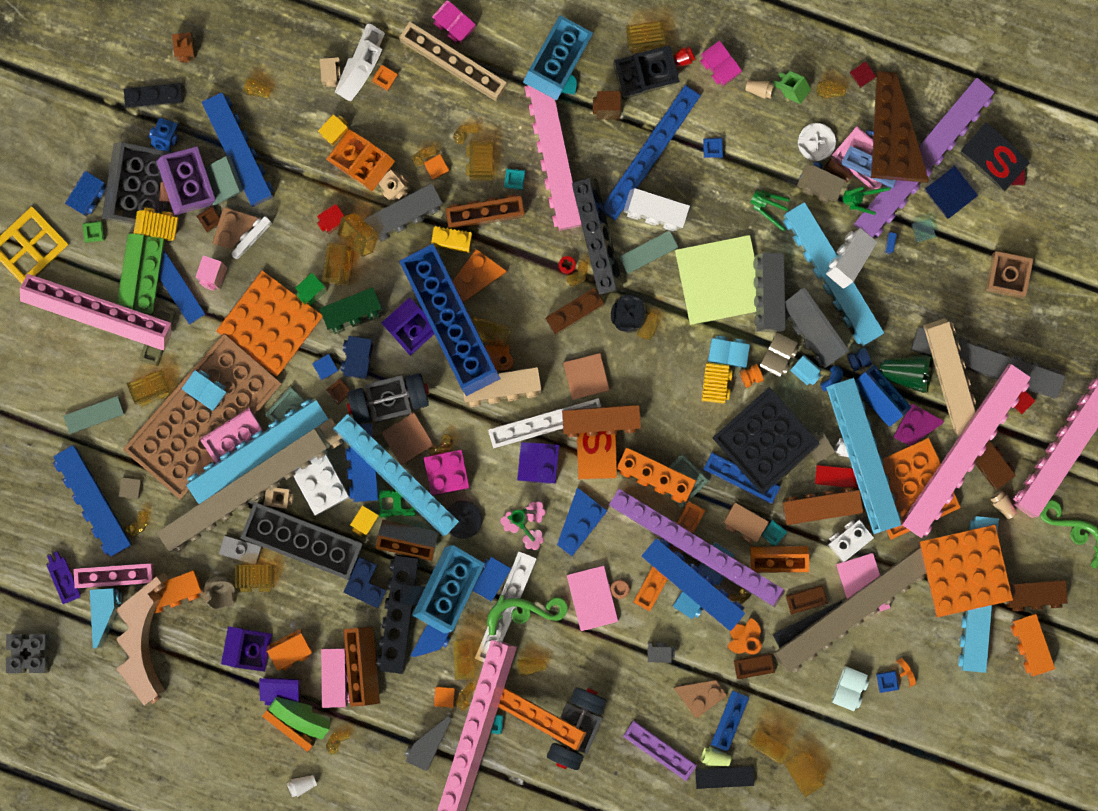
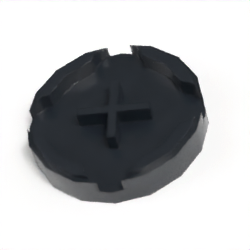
[611,294,648,333]
[447,501,482,539]

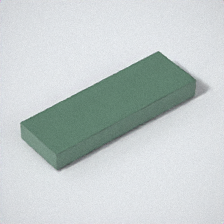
[619,231,678,274]
[63,396,125,434]

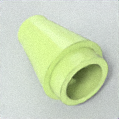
[701,747,731,766]

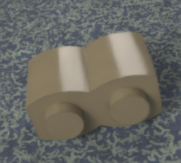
[759,332,799,377]

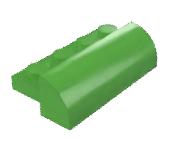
[117,234,165,315]

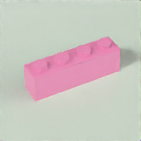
[74,564,155,588]

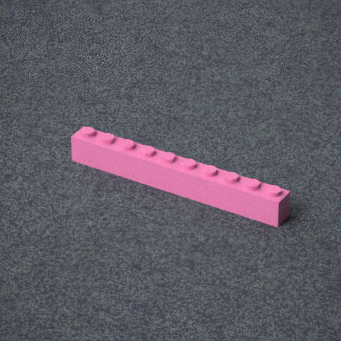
[901,364,1031,538]
[438,640,517,811]

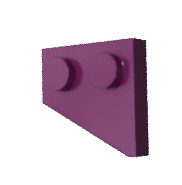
[893,404,944,446]

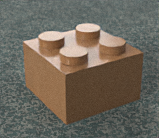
[985,251,1033,299]

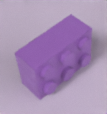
[156,147,216,215]

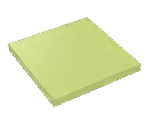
[675,235,756,325]

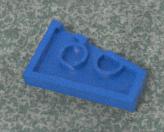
[557,488,607,556]

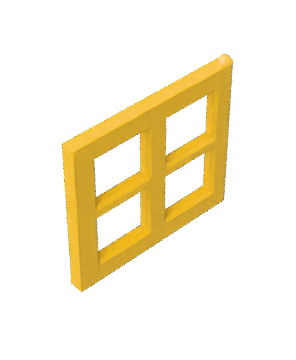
[0,206,69,284]

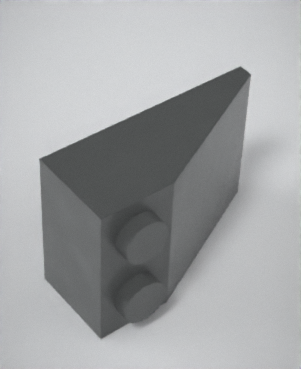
[404,715,453,771]

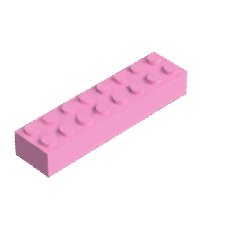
[1013,378,1098,518]

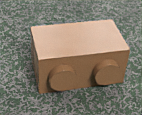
[723,503,768,543]

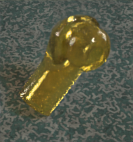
[456,682,476,711]

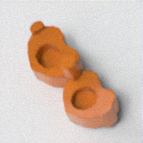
[895,658,916,688]

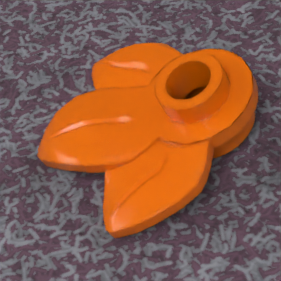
[484,339,514,372]
[727,618,762,654]

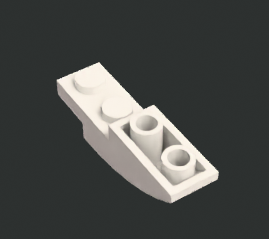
[335,24,385,101]

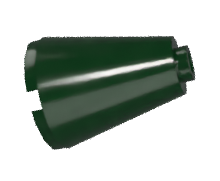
[879,355,933,393]

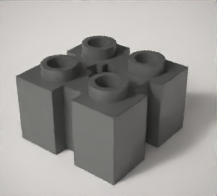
[6,634,49,673]

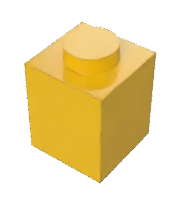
[318,114,349,146]
[350,505,380,537]

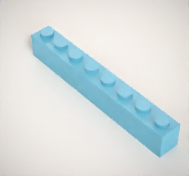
[783,202,884,346]
[826,378,901,534]
[185,398,328,504]
[332,414,459,536]
[958,516,999,673]

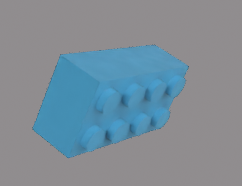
[523,15,593,100]
[412,545,485,634]

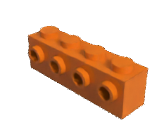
[617,448,697,503]

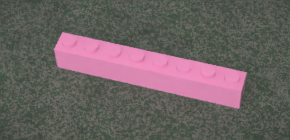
[524,85,581,231]
[20,274,171,350]

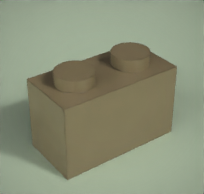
[797,165,845,203]

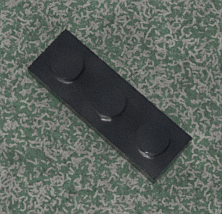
[123,83,183,109]

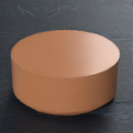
[610,580,630,599]

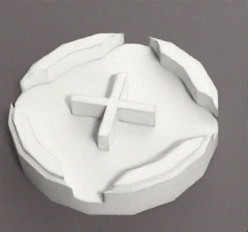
[798,123,836,161]

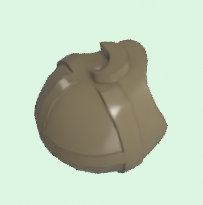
[201,575,237,609]

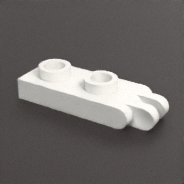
[232,217,272,259]

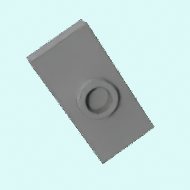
[219,536,262,565]

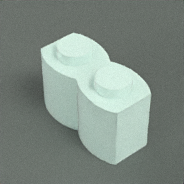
[831,666,869,711]

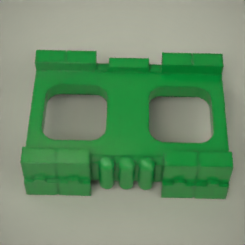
[379,490,416,518]

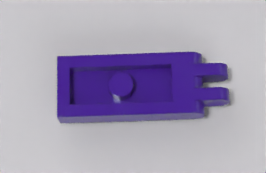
[46,551,82,605]

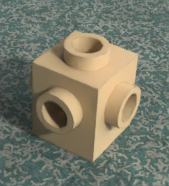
[379,170,411,201]

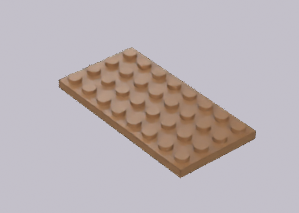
[123,334,282,500]

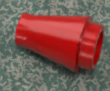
[673,46,696,67]

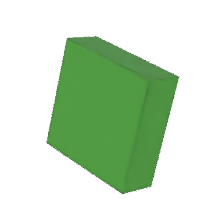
[82,221,105,243]

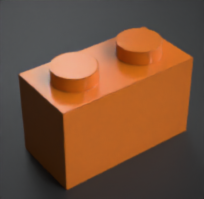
[266,629,312,671]

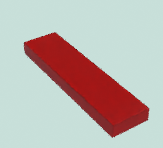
[815,465,859,489]

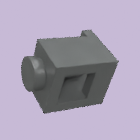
[647,643,675,663]

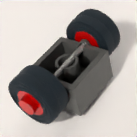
[347,373,430,424]
[547,687,607,770]

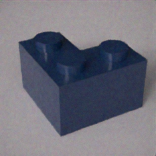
[341,336,374,380]
[343,557,387,608]

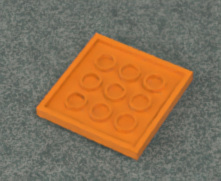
[216,271,323,378]
[882,438,961,540]
[919,525,1013,617]

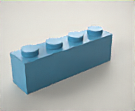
[672,542,734,619]

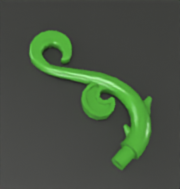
[1040,500,1098,569]
[487,595,568,635]

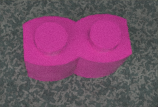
[432,0,476,44]
[700,41,742,87]

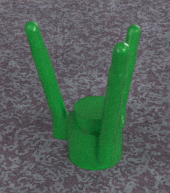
[843,186,891,215]
[750,190,790,231]

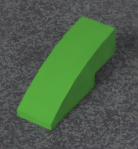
[269,697,330,739]

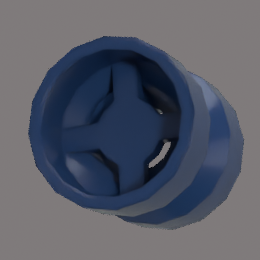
[847,347,872,372]

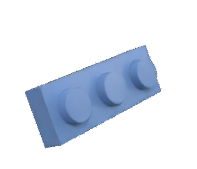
[841,146,897,188]

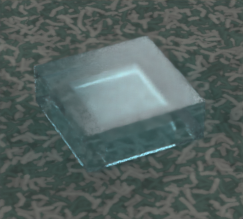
[912,219,936,243]

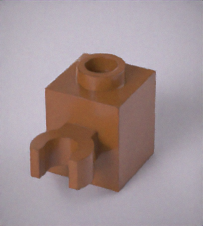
[172,32,195,63]

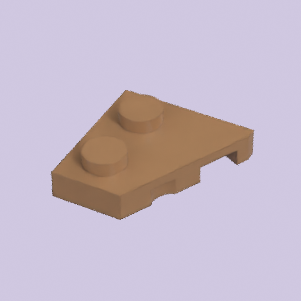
[212,207,259,249]
[674,680,727,718]

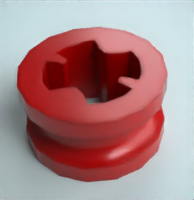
[559,256,576,274]

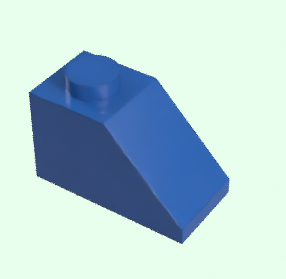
[410,624,451,657]

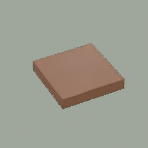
[563,353,610,400]
[381,413,434,465]

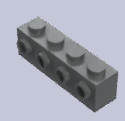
[364,183,443,242]
[753,253,785,332]

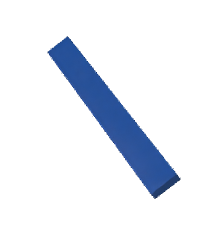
[603,85,701,221]

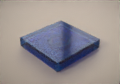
[924,166,978,220]

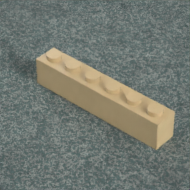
[399,21,507,102]
[923,318,976,437]

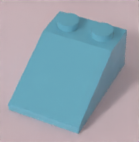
[90,588,122,648]

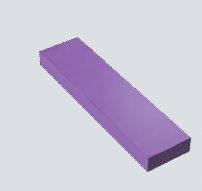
[623,721,697,781]

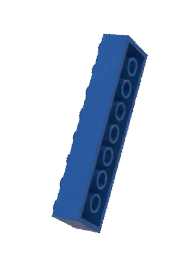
[399,244,501,396]

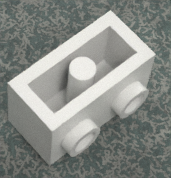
[828,520,874,562]

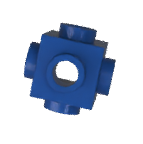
[149,118,178,152]

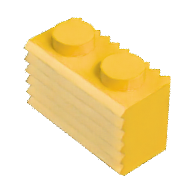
[134,208,179,241]
[431,226,472,253]
[701,362,732,404]

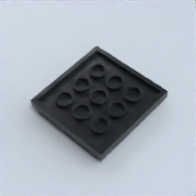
[712,387,821,495]

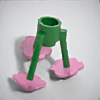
[500,502,546,550]

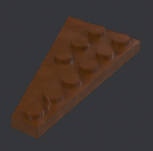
[870,71,929,183]

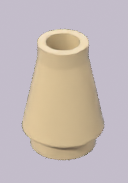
[745,80,775,99]
[990,490,1017,519]

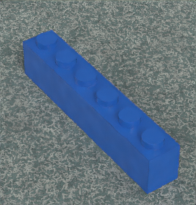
[201,93,274,207]
[53,445,133,557]
[641,538,746,631]

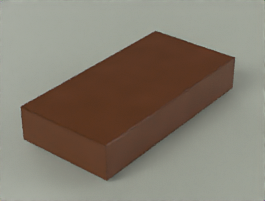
[785,585,828,615]
[733,654,775,680]

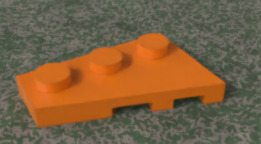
[453,249,507,303]

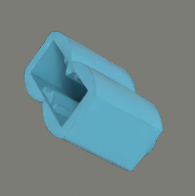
[707,336,750,368]
[790,355,822,385]
[182,370,227,411]

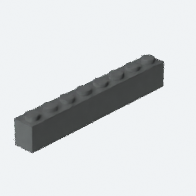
[910,326,1065,399]

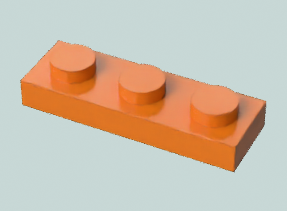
[262,710,314,752]

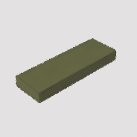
[139,306,176,367]

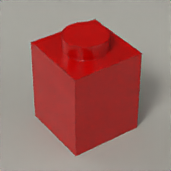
[316,204,348,234]

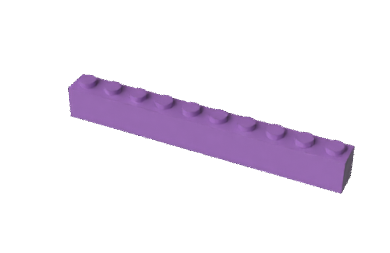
[853,78,994,238]
[609,489,785,607]

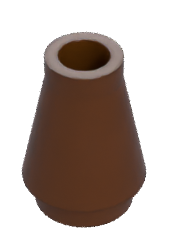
[823,158,853,183]

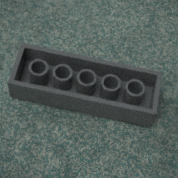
[240,502,364,580]

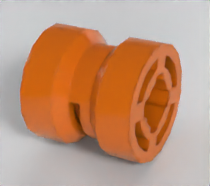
[739,364,764,388]

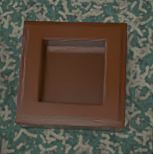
[197,206,220,233]
[326,378,351,405]

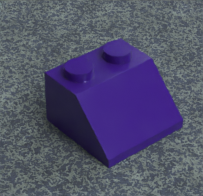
[381,297,434,356]
[517,442,559,484]
[221,626,272,672]
[259,677,302,705]

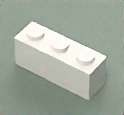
[826,228,877,289]

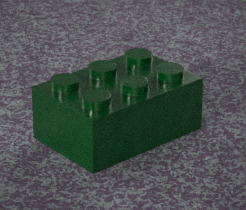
[319,287,383,334]

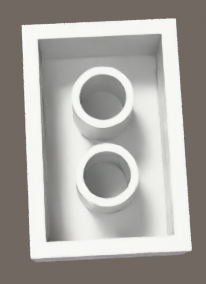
[623,188,690,232]
[294,455,349,516]

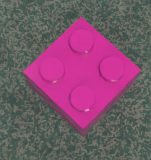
[424,450,469,496]

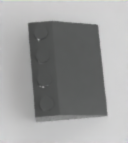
[102,142,171,224]
[785,287,849,368]

